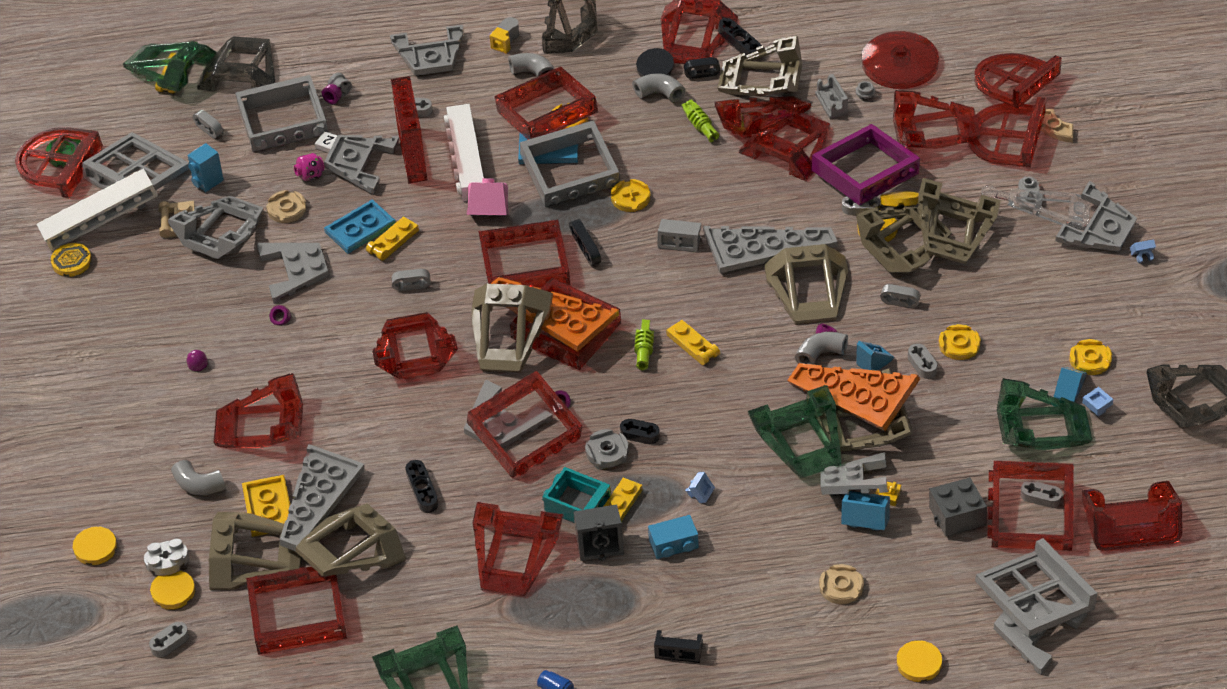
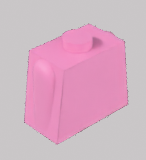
[467,178,509,215]

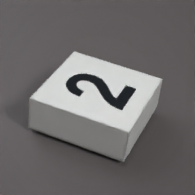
[315,131,337,153]

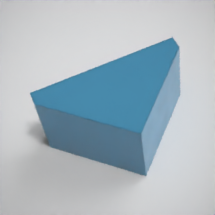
[856,341,894,371]
[1053,367,1087,405]

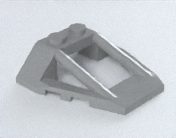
[168,196,263,259]

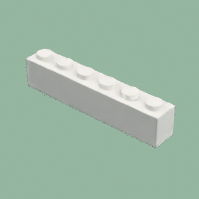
[444,104,484,202]
[37,168,158,252]

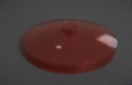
[862,31,939,89]

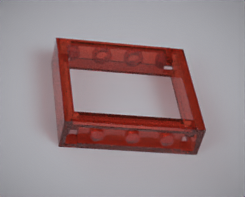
[494,66,598,140]
[390,76,428,184]
[478,219,571,290]
[510,278,621,370]
[467,371,583,478]
[987,461,1074,551]
[246,566,347,655]

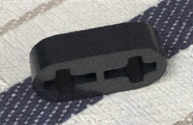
[683,57,721,79]
[620,419,660,444]

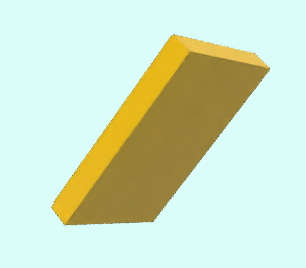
[242,475,290,537]

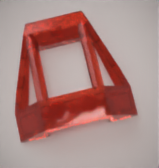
[661,0,738,64]
[893,90,981,149]
[714,96,811,138]
[739,110,830,181]
[372,312,458,379]
[213,373,303,448]
[472,502,563,596]

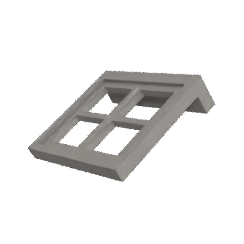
[82,132,189,210]
[975,538,1097,637]

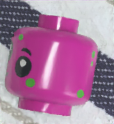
[294,153,324,181]

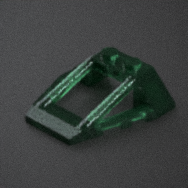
[123,41,218,92]
[997,378,1093,450]
[748,385,842,478]
[372,625,469,689]

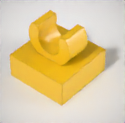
[876,482,901,507]

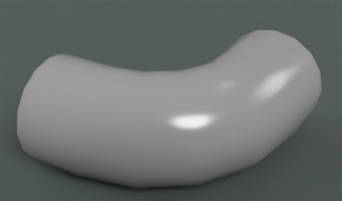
[508,53,556,83]
[632,73,685,102]
[795,332,848,365]
[171,460,226,496]

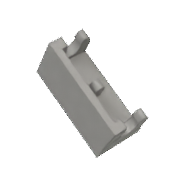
[815,74,848,119]
[657,219,701,252]

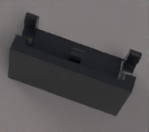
[654,630,703,663]

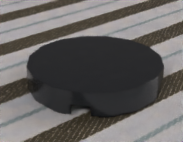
[636,48,675,77]

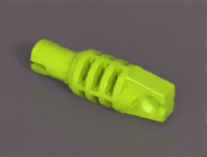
[682,99,720,142]
[634,319,654,370]

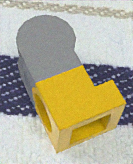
[489,17,519,54]

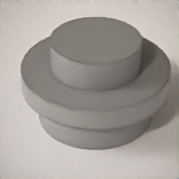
[856,81,875,99]

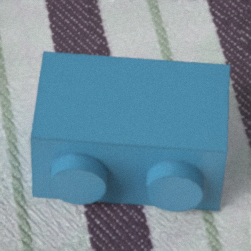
[187,143,224,192]
[841,491,890,530]
[648,515,699,559]

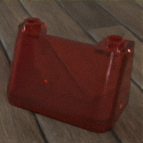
[1082,481,1183,551]

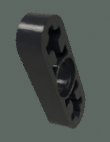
[718,18,762,55]
[569,219,601,266]
[405,460,438,513]

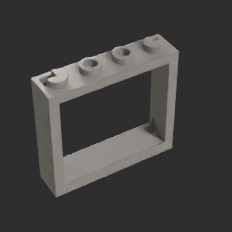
[235,75,328,152]
[520,120,619,207]

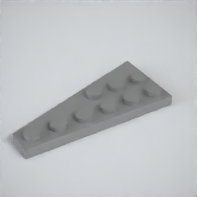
[703,226,837,273]

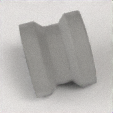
[328,73,352,97]

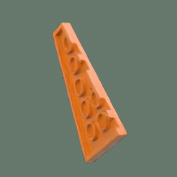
[491,277,619,352]
[787,363,921,431]

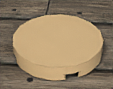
[266,190,306,223]
[819,564,864,604]

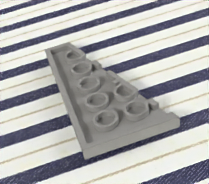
[280,444,365,551]

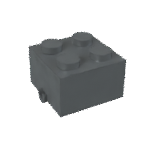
[929,477,987,537]
[573,505,624,561]

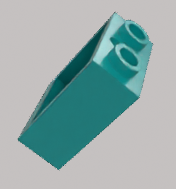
[542,467,611,522]

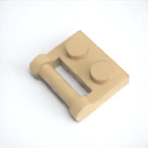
[159,201,195,238]

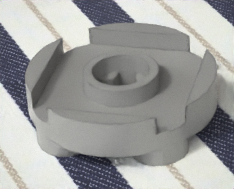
[585,429,629,470]
[144,539,189,576]

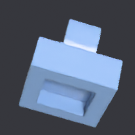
[1130,239,1156,263]
[1082,387,1114,417]
[685,472,715,503]

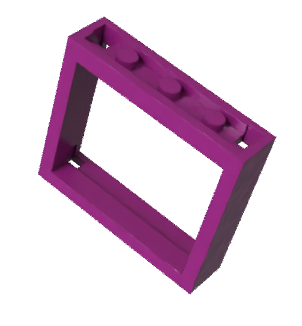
[812,124,920,206]

